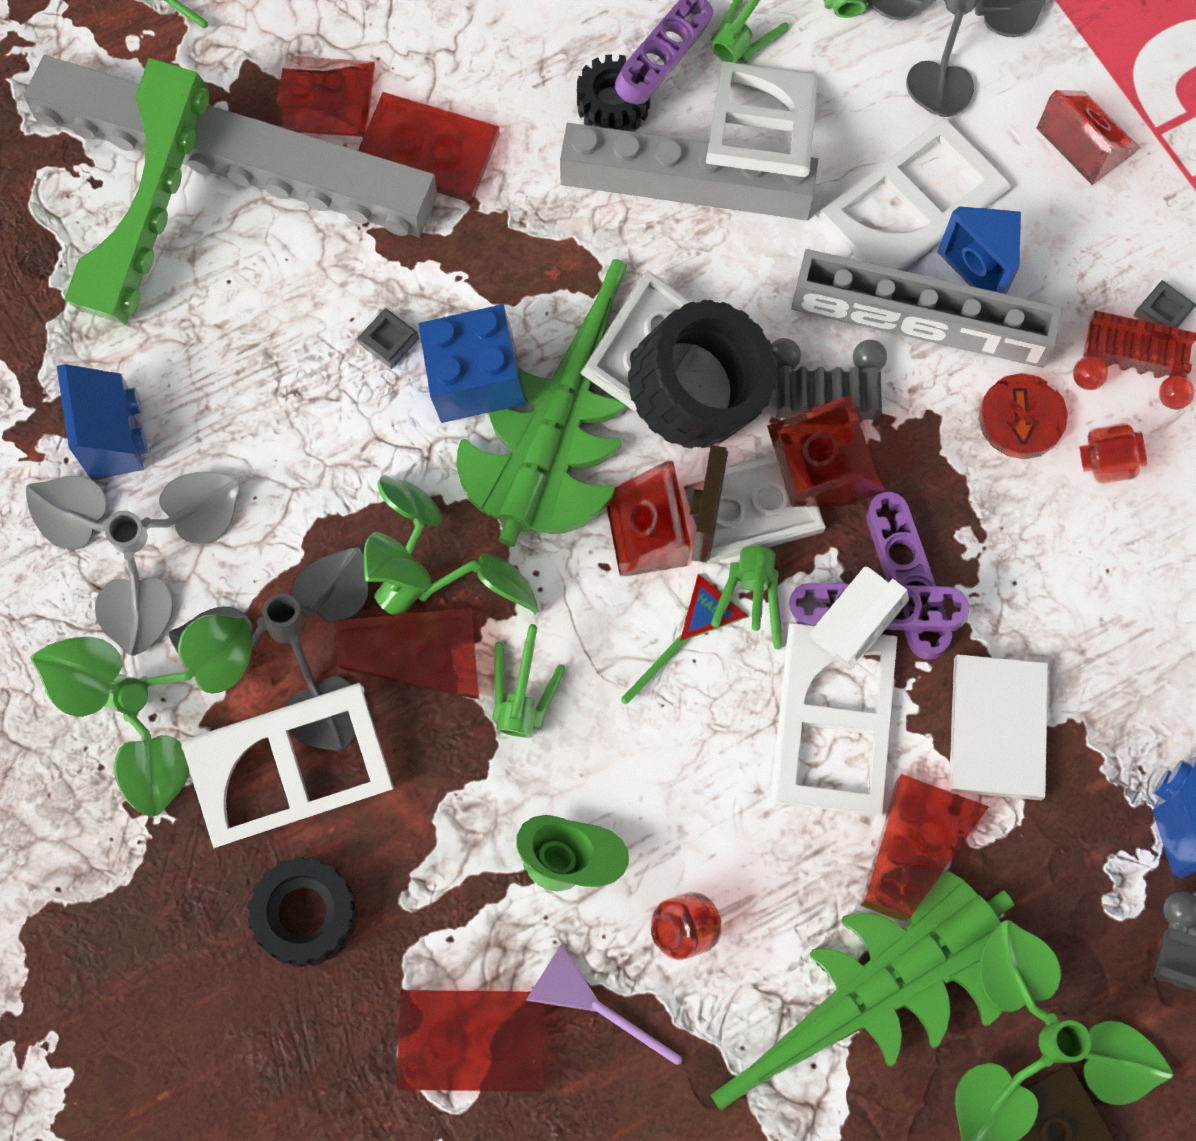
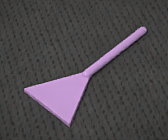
[526,944,682,1065]

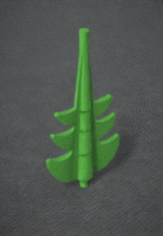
[456,259,627,547]
[710,866,1014,1111]

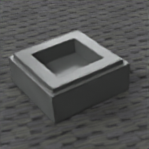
[1133,280,1196,340]
[357,308,419,369]

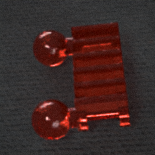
[1073,310,1196,410]

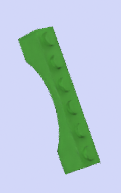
[64,58,209,325]

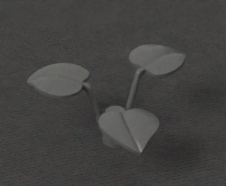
[868,0,1046,117]
[169,547,369,751]

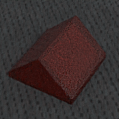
[1036,90,1141,185]
[607,460,691,576]

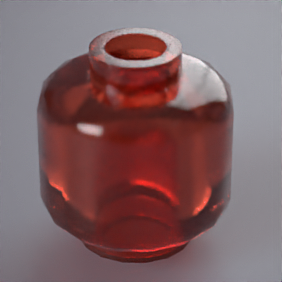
[1079,423,1147,484]
[651,892,722,960]

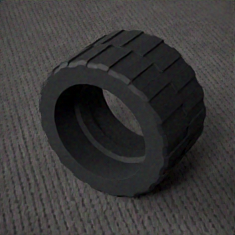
[628,300,777,449]

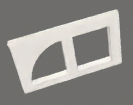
[706,61,818,177]
[819,117,1011,271]
[770,623,897,817]
[181,682,394,848]

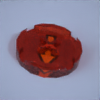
[978,373,1068,459]

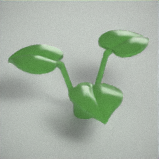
[363,475,538,617]
[30,614,252,817]
[955,920,1173,1141]

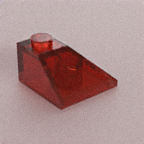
[277,56,376,137]

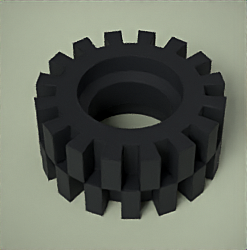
[576,54,650,131]

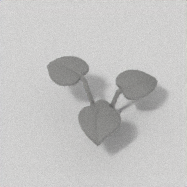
[26,472,240,656]

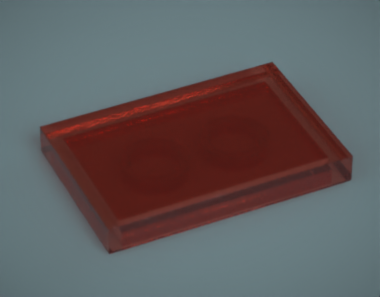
[358,92,500,203]
[396,990,545,1092]

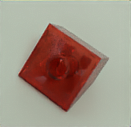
[767,395,886,507]

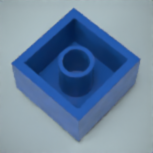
[418,304,526,423]

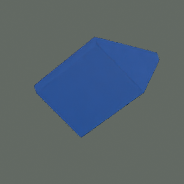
[937,206,1021,294]

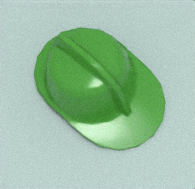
[516,815,629,892]

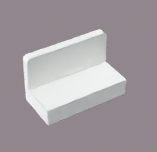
[810,567,909,670]

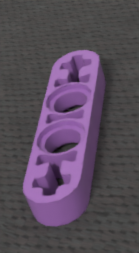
[615,0,713,104]
[866,492,952,660]
[789,583,969,632]

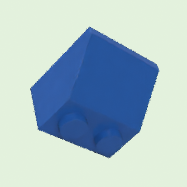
[56,364,148,480]
[1152,756,1196,879]

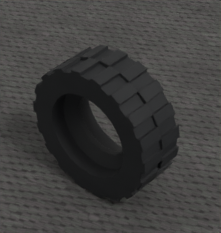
[247,857,357,967]

